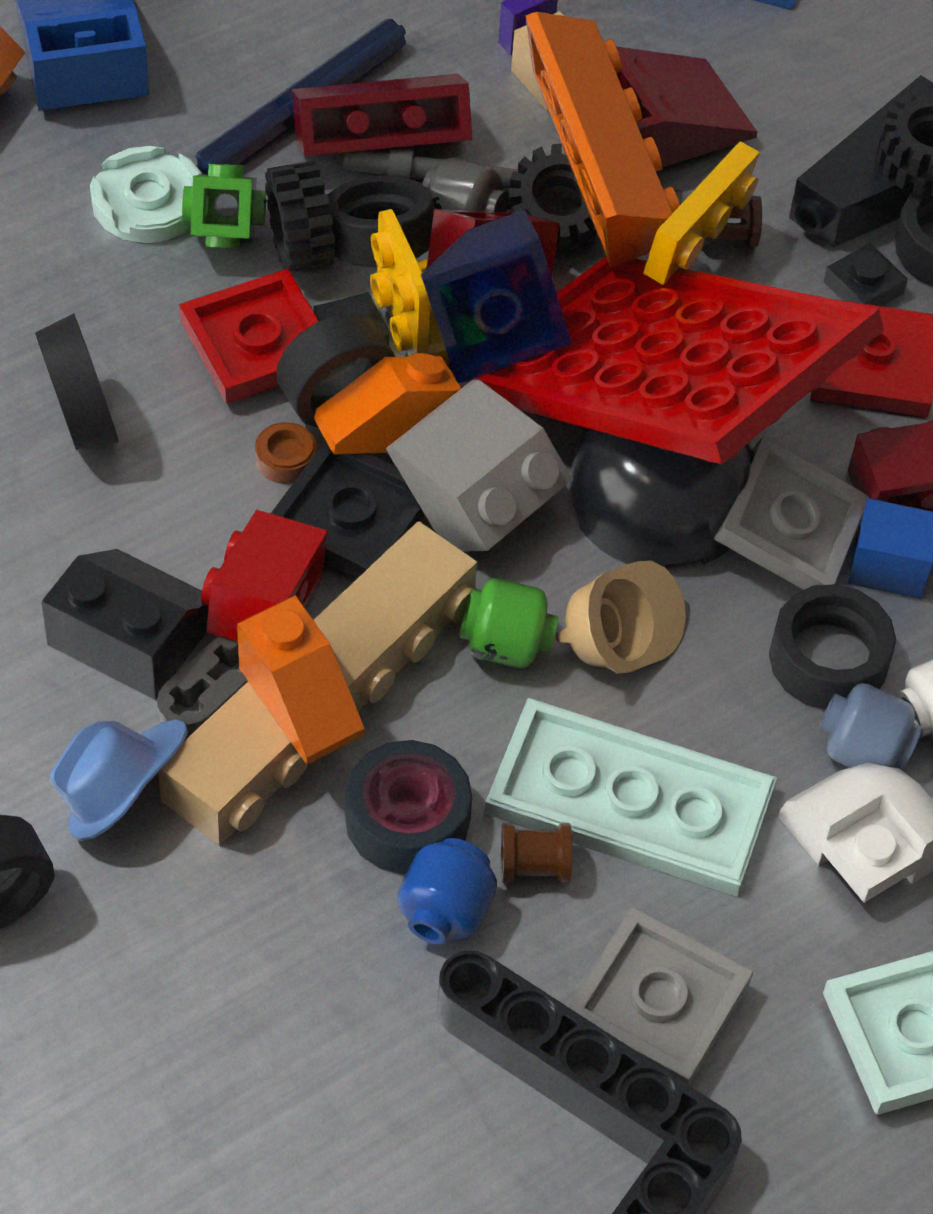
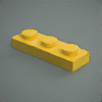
[643,141,760,285]

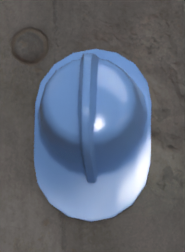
[50,719,188,841]

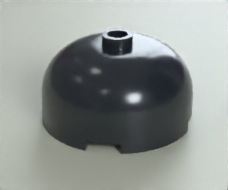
[569,428,753,566]

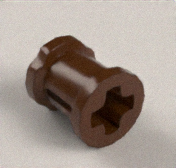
[703,195,762,248]
[501,822,572,883]

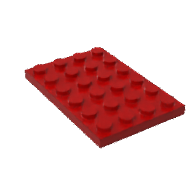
[451,256,884,464]

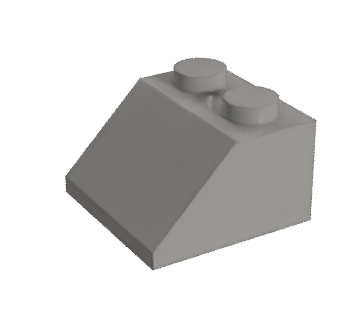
[386,379,573,551]

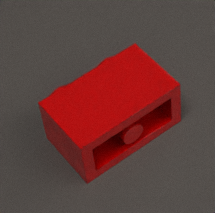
[201,509,328,642]

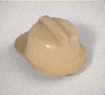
[555,561,686,674]

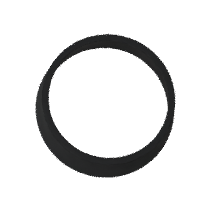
[35,313,119,450]

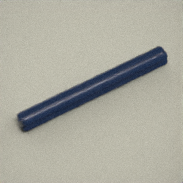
[195,19,406,175]

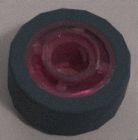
[344,740,473,874]

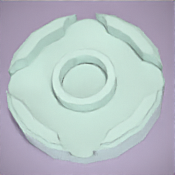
[90,146,202,243]

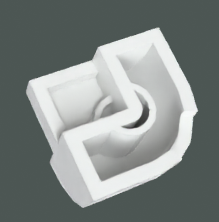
[778,763,933,903]

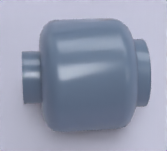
[819,683,922,771]

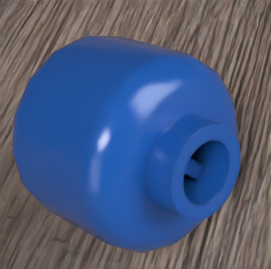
[397,838,497,944]

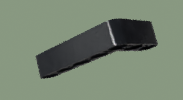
[437,950,742,1214]

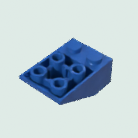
[15,0,149,111]

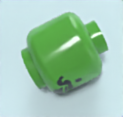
[460,578,558,669]

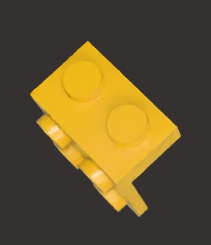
[370,209,484,365]

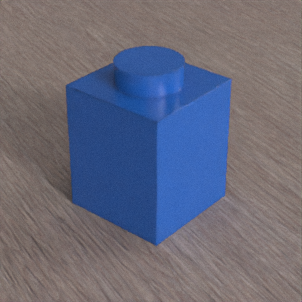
[848,498,933,599]

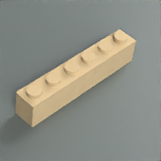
[158,521,477,846]

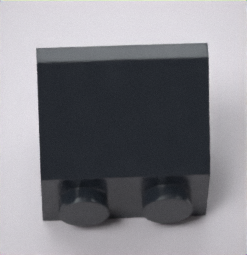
[41,549,209,700]

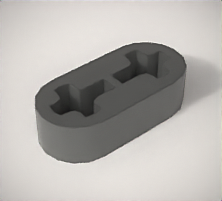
[157,637,248,741]

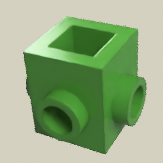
[182,164,266,248]

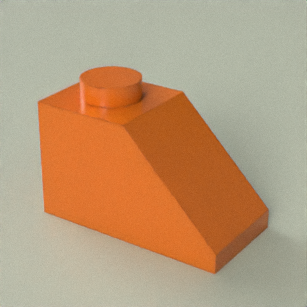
[314,353,461,454]
[237,596,365,765]

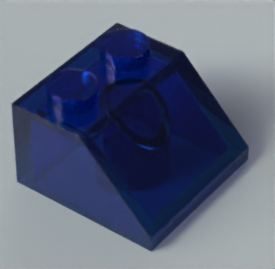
[421,210,572,384]

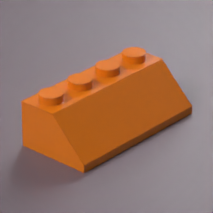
[526,12,680,268]

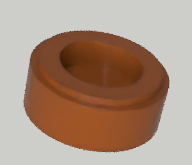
[255,422,316,484]

